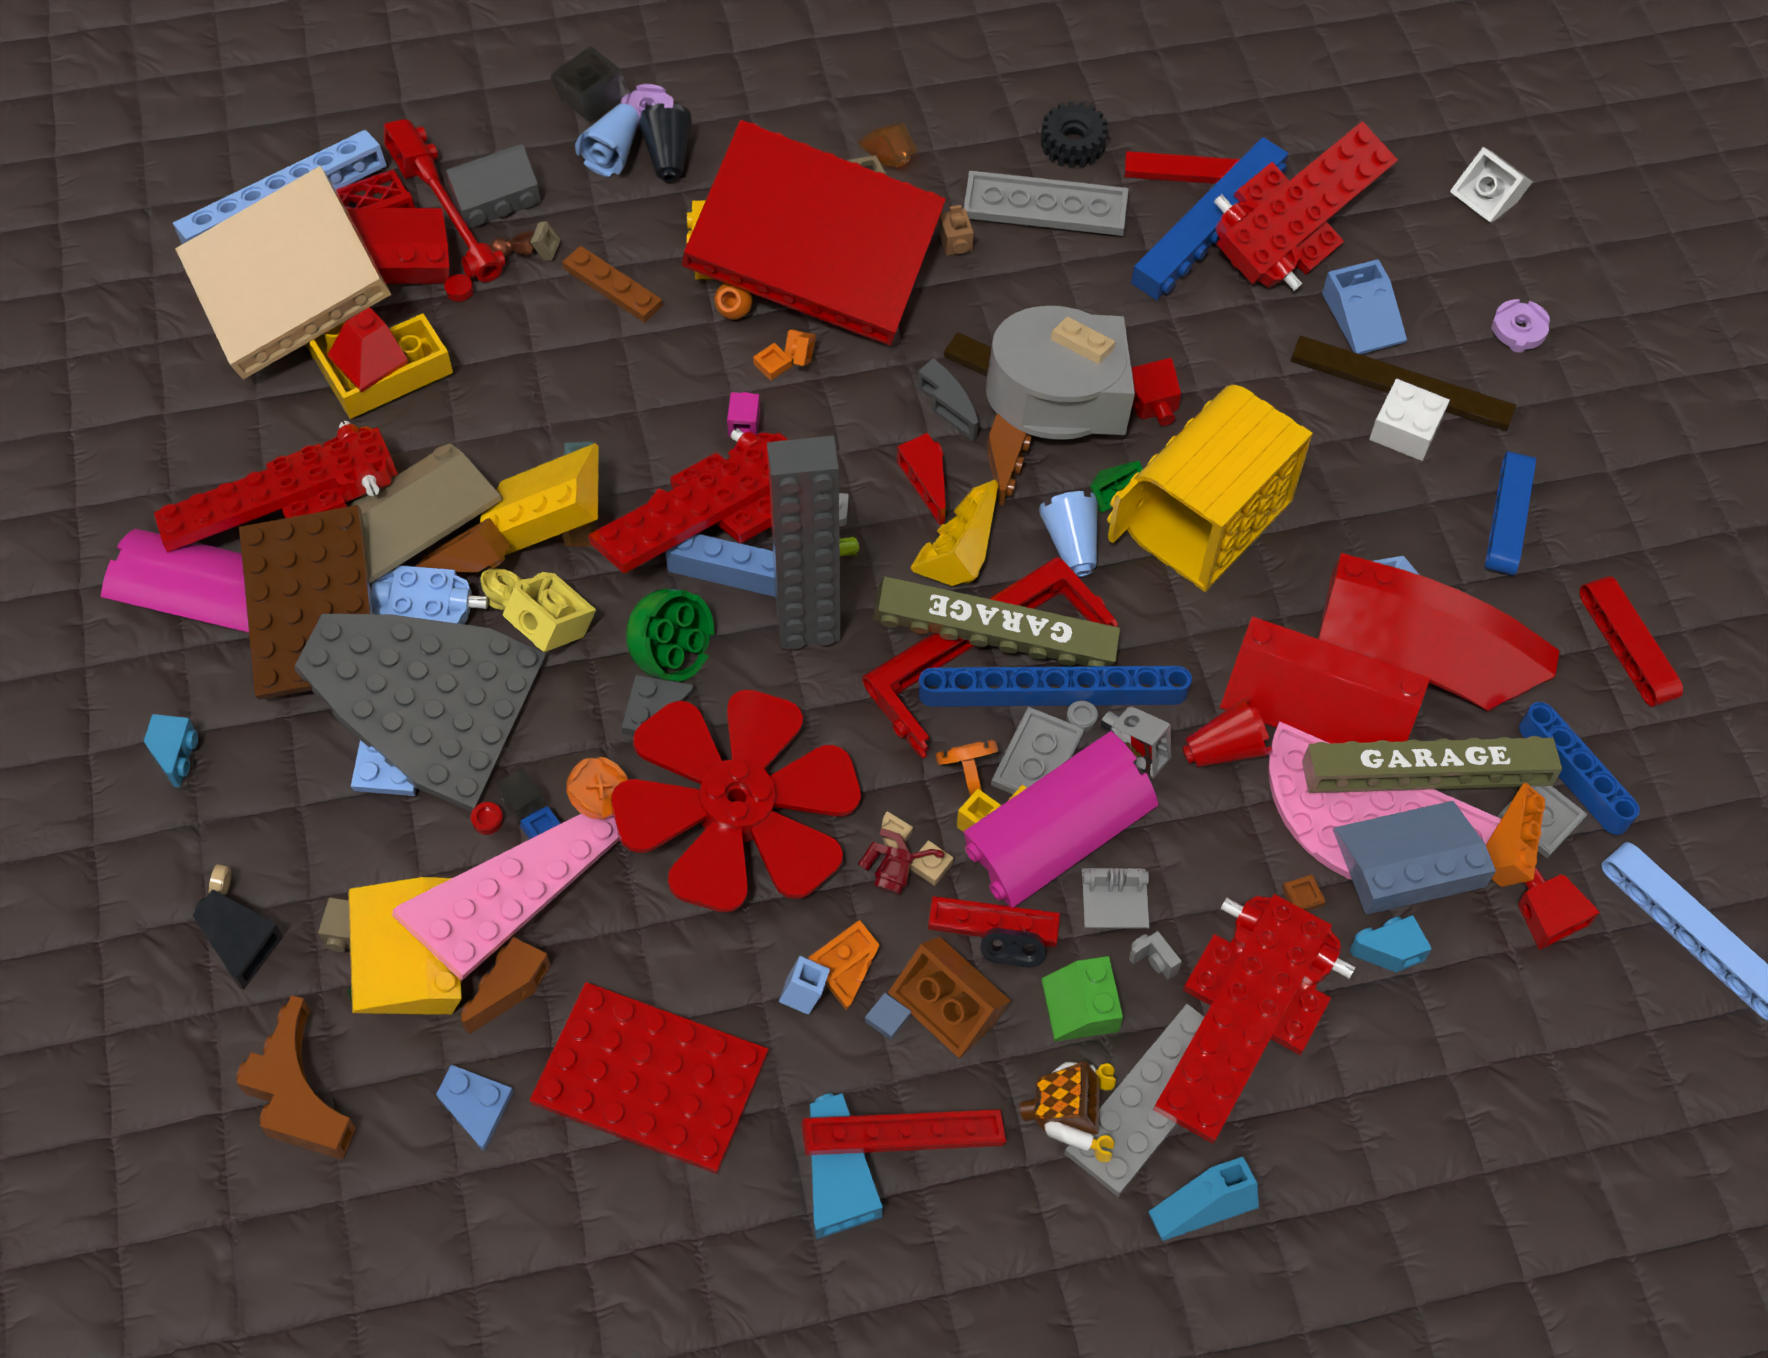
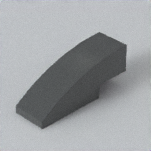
[917,358,978,441]

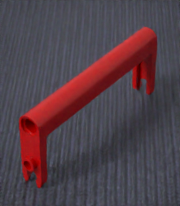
[862,557,1119,758]

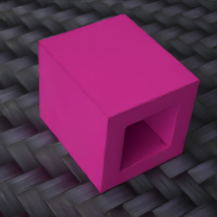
[727,392,760,437]

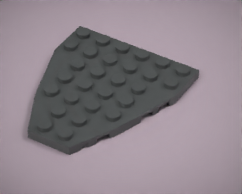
[294,614,546,812]

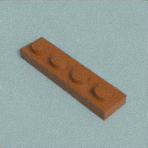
[562,245,663,323]

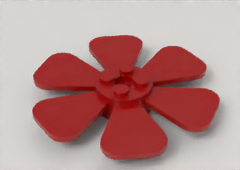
[611,689,861,913]

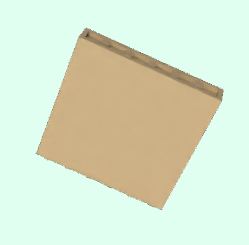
[175,166,391,380]

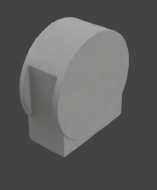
[986,306,1135,439]

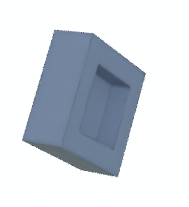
[865,993,911,1041]

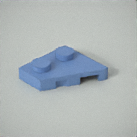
[436,1065,514,1151]

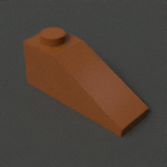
[415,518,511,572]

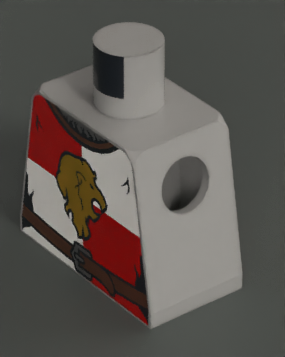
[1101,707,1171,779]

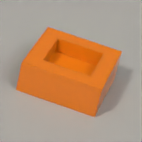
[753,343,792,381]

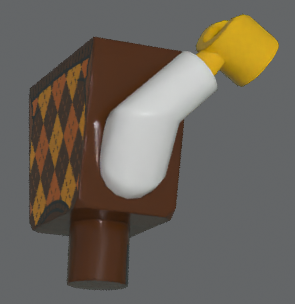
[1020,1061,1116,1163]

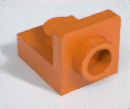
[785,329,817,366]

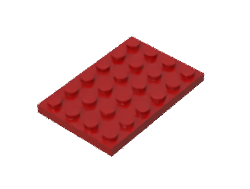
[530,982,769,1175]

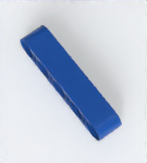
[1485,451,1536,576]
[1519,702,1640,835]

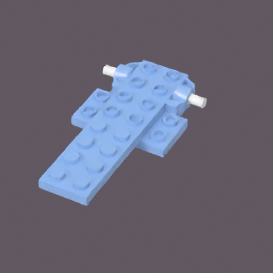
[351,566,488,796]

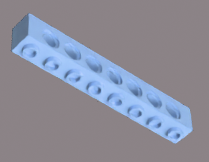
[173,130,387,244]

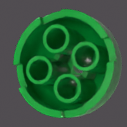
[626,588,714,681]

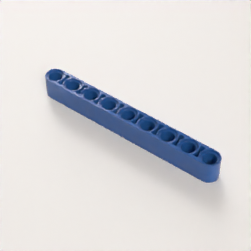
[918,666,1192,707]

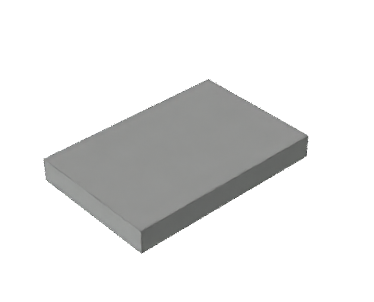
[991,706,1085,794]

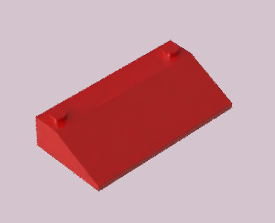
[1219,616,1430,744]

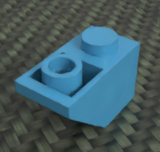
[144,714,198,787]
[1349,915,1432,972]

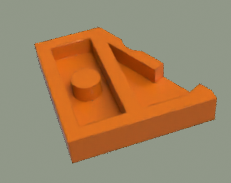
[808,920,880,1010]

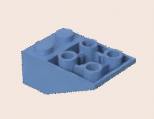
[1322,259,1407,354]

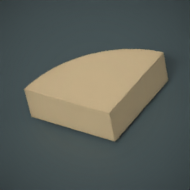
[882,811,913,849]

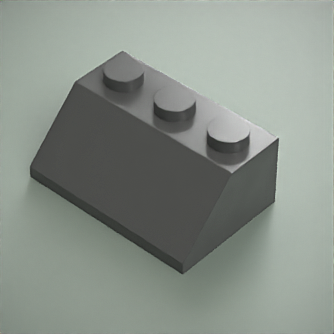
[446,144,541,228]

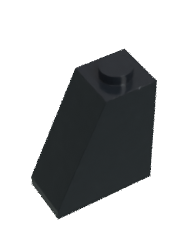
[193,889,283,990]

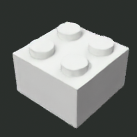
[1369,379,1450,461]

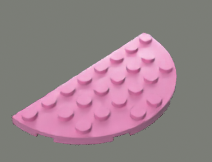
[1268,721,1501,880]

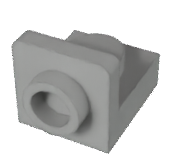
[1129,931,1182,980]

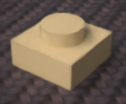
[910,840,954,886]

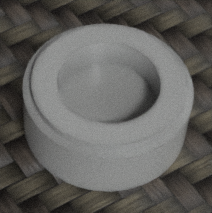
[1066,701,1098,732]

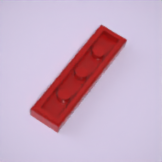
[928,896,1060,947]

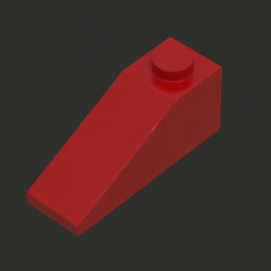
[897,433,946,525]

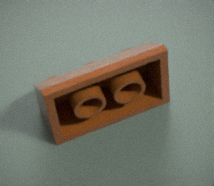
[888,936,1011,1058]

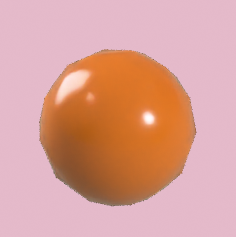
[714,283,752,320]

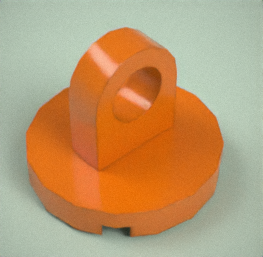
[935,739,998,796]
[567,757,628,820]

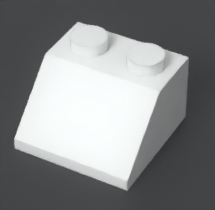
[1450,147,1533,223]

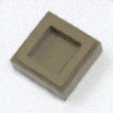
[530,221,561,261]

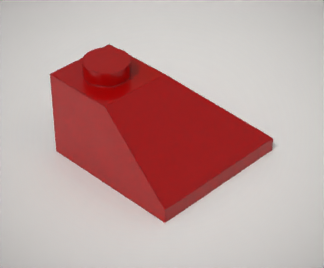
[327,307,409,393]

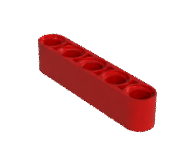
[1579,576,1683,707]

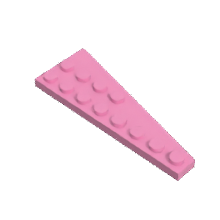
[392,814,620,981]

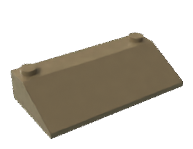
[347,443,502,583]

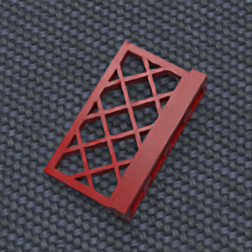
[336,169,415,210]

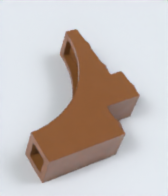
[236,995,356,1160]

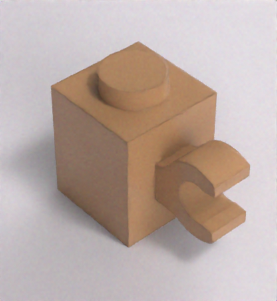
[938,205,974,256]

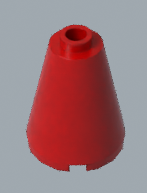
[1182,696,1273,767]

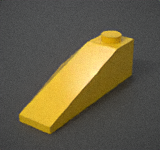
[910,480,998,586]

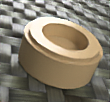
[209,864,231,896]

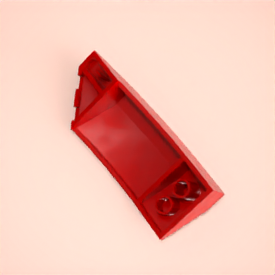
[347,208,449,284]
[1318,553,1559,713]

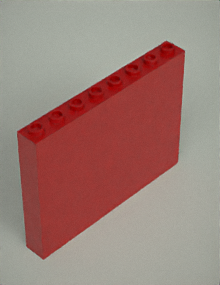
[681,120,946,346]

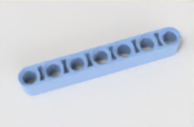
[1601,842,1768,1021]

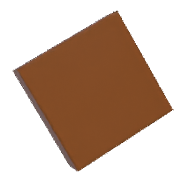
[1282,874,1326,911]

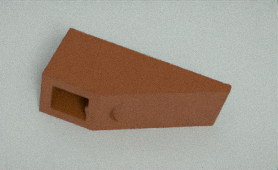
[987,414,1033,506]
[461,937,551,1034]

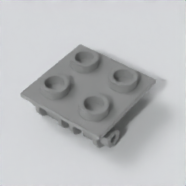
[1082,868,1149,929]

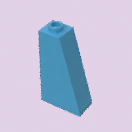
[810,1093,883,1239]

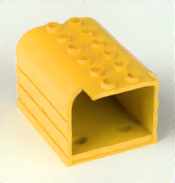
[1107,385,1313,592]

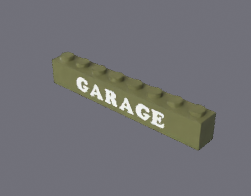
[873,576,1120,667]
[1302,736,1562,793]

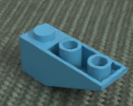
[1149,1157,1259,1241]

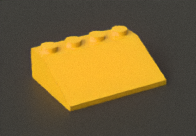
[480,443,599,556]
[348,877,461,1015]

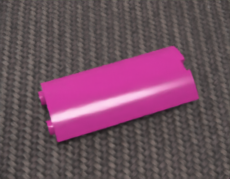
[101,528,249,632]
[963,731,1158,908]

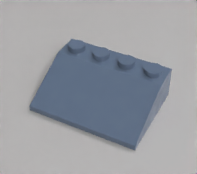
[1333,801,1496,915]

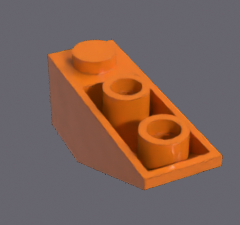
[1486,783,1545,887]

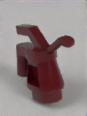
[857,828,944,895]

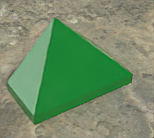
[1090,461,1143,513]

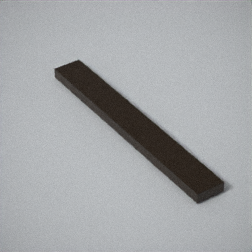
[1290,335,1516,431]

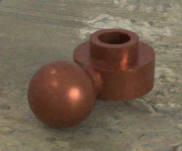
[490,231,536,259]

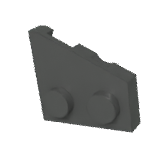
[621,675,694,736]

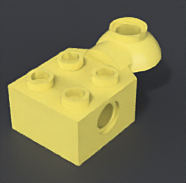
[480,568,596,652]

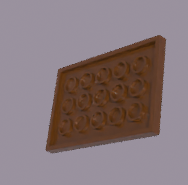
[239,505,373,700]

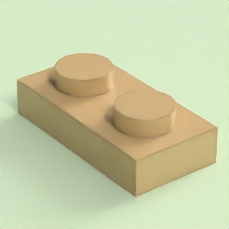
[1050,316,1116,364]

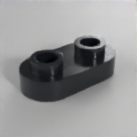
[980,928,1046,968]

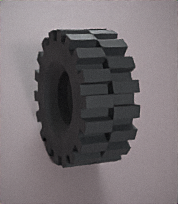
[1040,101,1108,169]

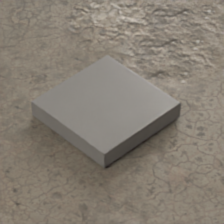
[1498,786,1588,859]

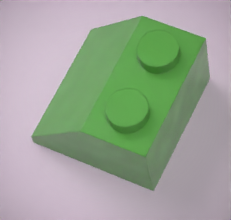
[1041,956,1123,1042]

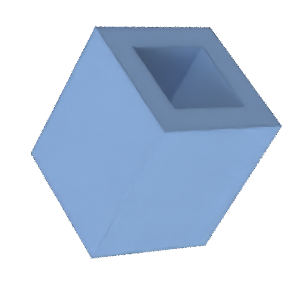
[779,956,830,1015]

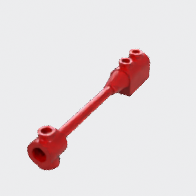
[384,119,505,282]

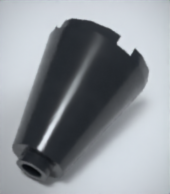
[639,103,692,182]

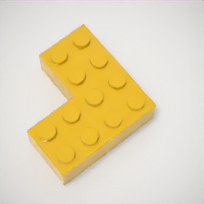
[305,313,453,419]

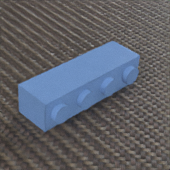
[665,534,776,597]

